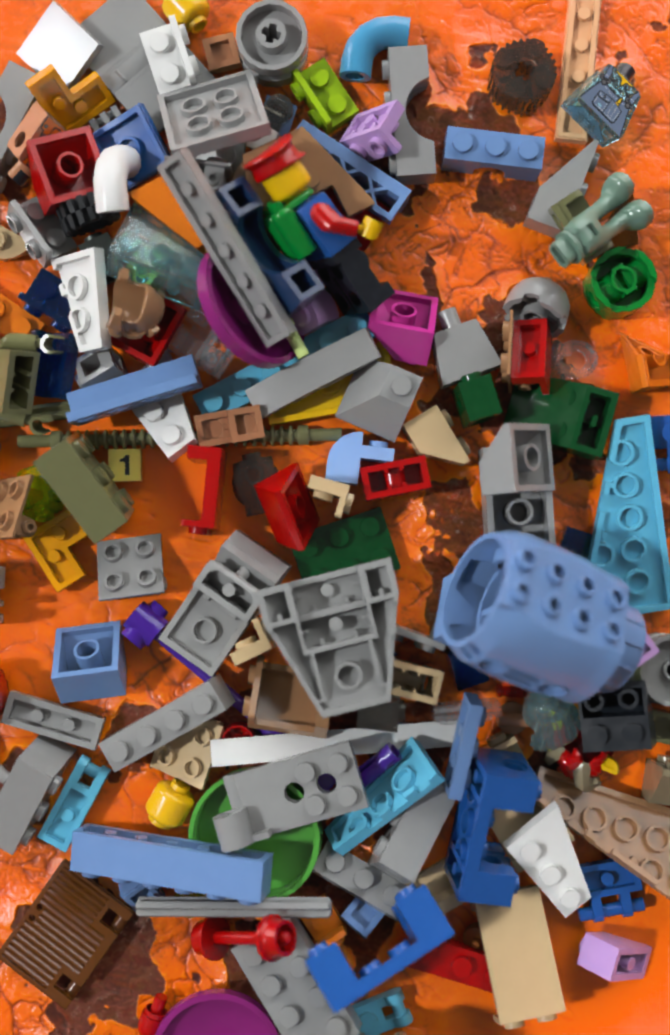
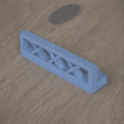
[296,119,412,225]
[65,354,203,426]

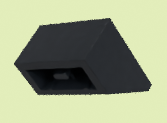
[578,680,657,753]

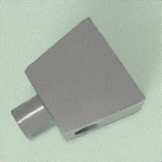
[432,307,501,390]

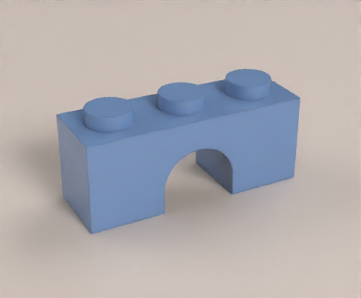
[441,126,546,182]

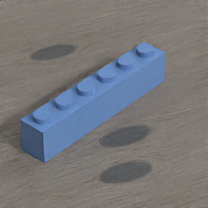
[70,823,273,906]

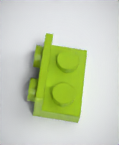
[290,58,359,135]

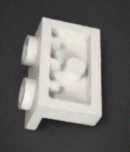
[139,14,201,95]

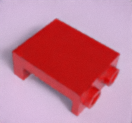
[180,445,228,536]

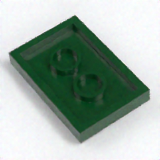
[292,507,401,579]

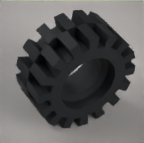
[56,191,121,237]

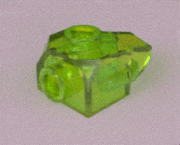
[17,465,64,522]

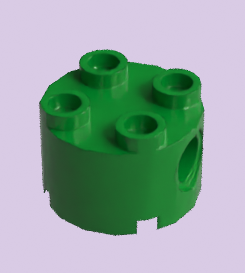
[582,246,657,320]

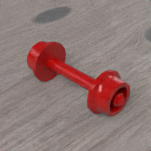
[191,914,297,962]

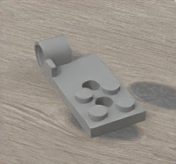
[212,739,370,852]

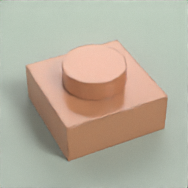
[202,32,242,75]

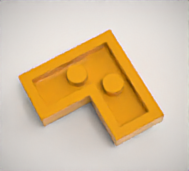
[25,64,116,130]
[23,509,88,593]

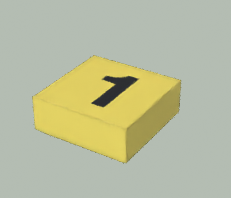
[108,449,143,482]

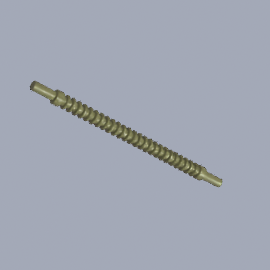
[17,425,342,450]

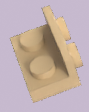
[307,474,355,519]
[230,617,277,666]

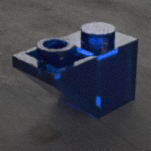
[443,648,490,691]

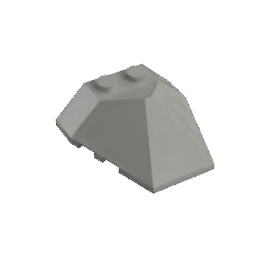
[255,557,399,718]

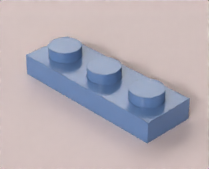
[443,692,486,801]

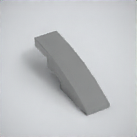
[244,327,382,419]

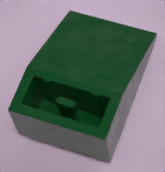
[503,377,620,460]

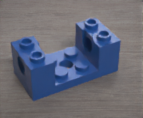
[444,747,542,907]
[305,883,455,1014]

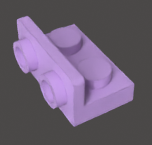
[339,99,405,162]

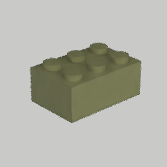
[32,431,135,545]

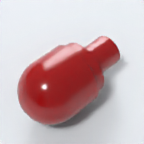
[138,993,168,1035]

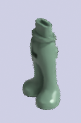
[549,172,654,268]

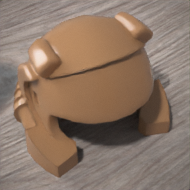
[106,267,166,340]

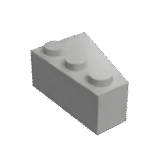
[0,734,77,855]
[367,782,456,884]

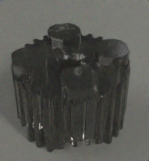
[487,38,557,117]

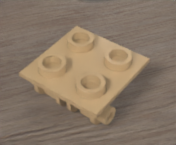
[150,719,225,790]

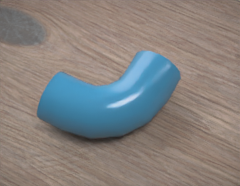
[339,15,411,83]

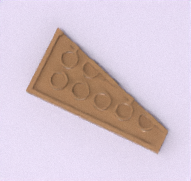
[535,766,670,900]

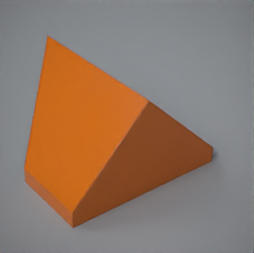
[620,332,670,394]

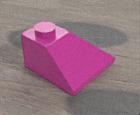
[368,289,439,366]

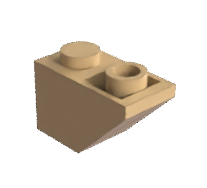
[401,404,471,466]

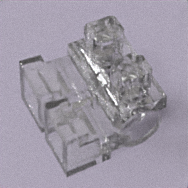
[166,297,236,381]

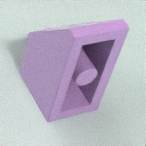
[577,931,653,982]

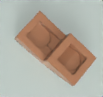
[193,404,265,447]

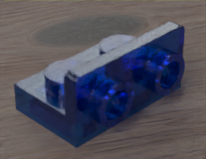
[17,268,73,335]
[31,329,78,400]

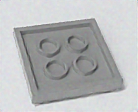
[157,69,272,158]

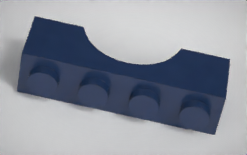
[215,176,325,317]

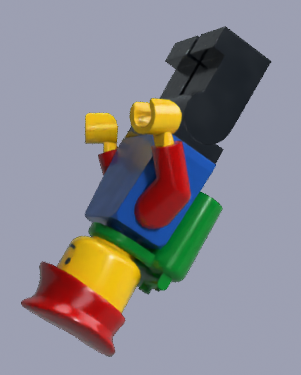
[243,133,395,315]

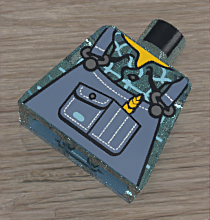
[561,62,641,148]

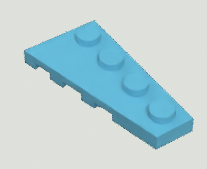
[324,736,445,856]

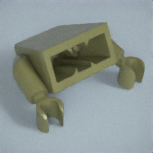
[0,333,64,436]

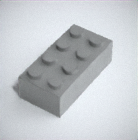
[478,447,556,545]
[231,918,362,1035]

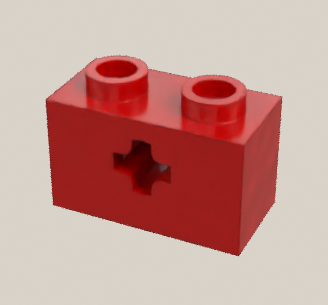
[359,455,432,502]

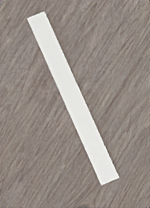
[210,720,458,767]

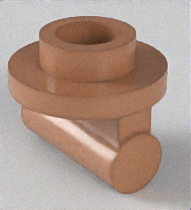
[495,701,532,735]

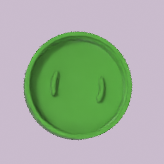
[188,766,323,897]

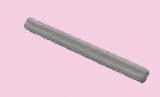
[135,896,332,918]

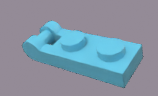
[37,754,112,853]
[352,987,414,1035]

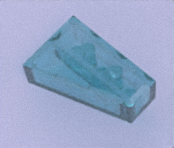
[106,203,204,311]

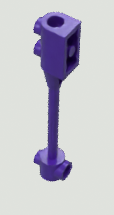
[121,601,336,791]

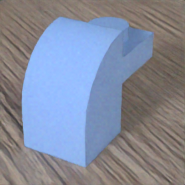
[325,432,395,486]

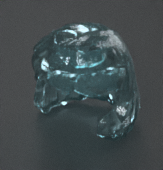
[522,692,581,752]

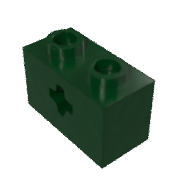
[451,371,502,429]

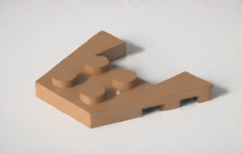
[242,126,375,252]

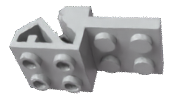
[158,529,292,677]

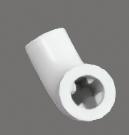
[93,144,141,214]

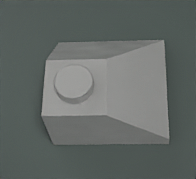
[335,360,423,443]
[479,423,555,496]

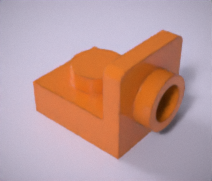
[301,892,347,947]

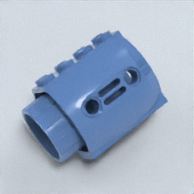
[432,530,646,703]

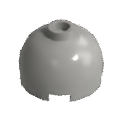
[503,277,570,338]

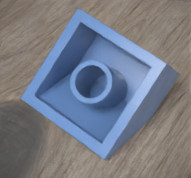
[51,620,127,704]

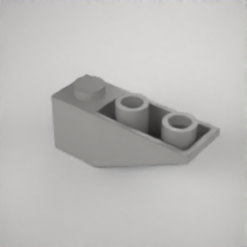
[523,139,600,238]

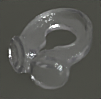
[550,340,598,380]

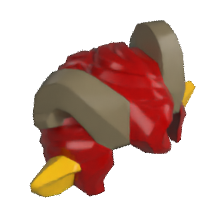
[543,721,620,792]

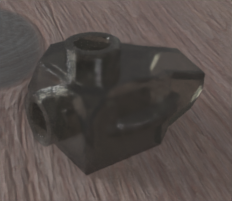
[232,452,279,517]

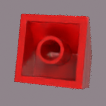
[26,125,100,217]

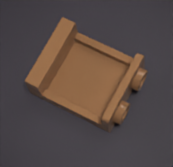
[242,655,330,739]

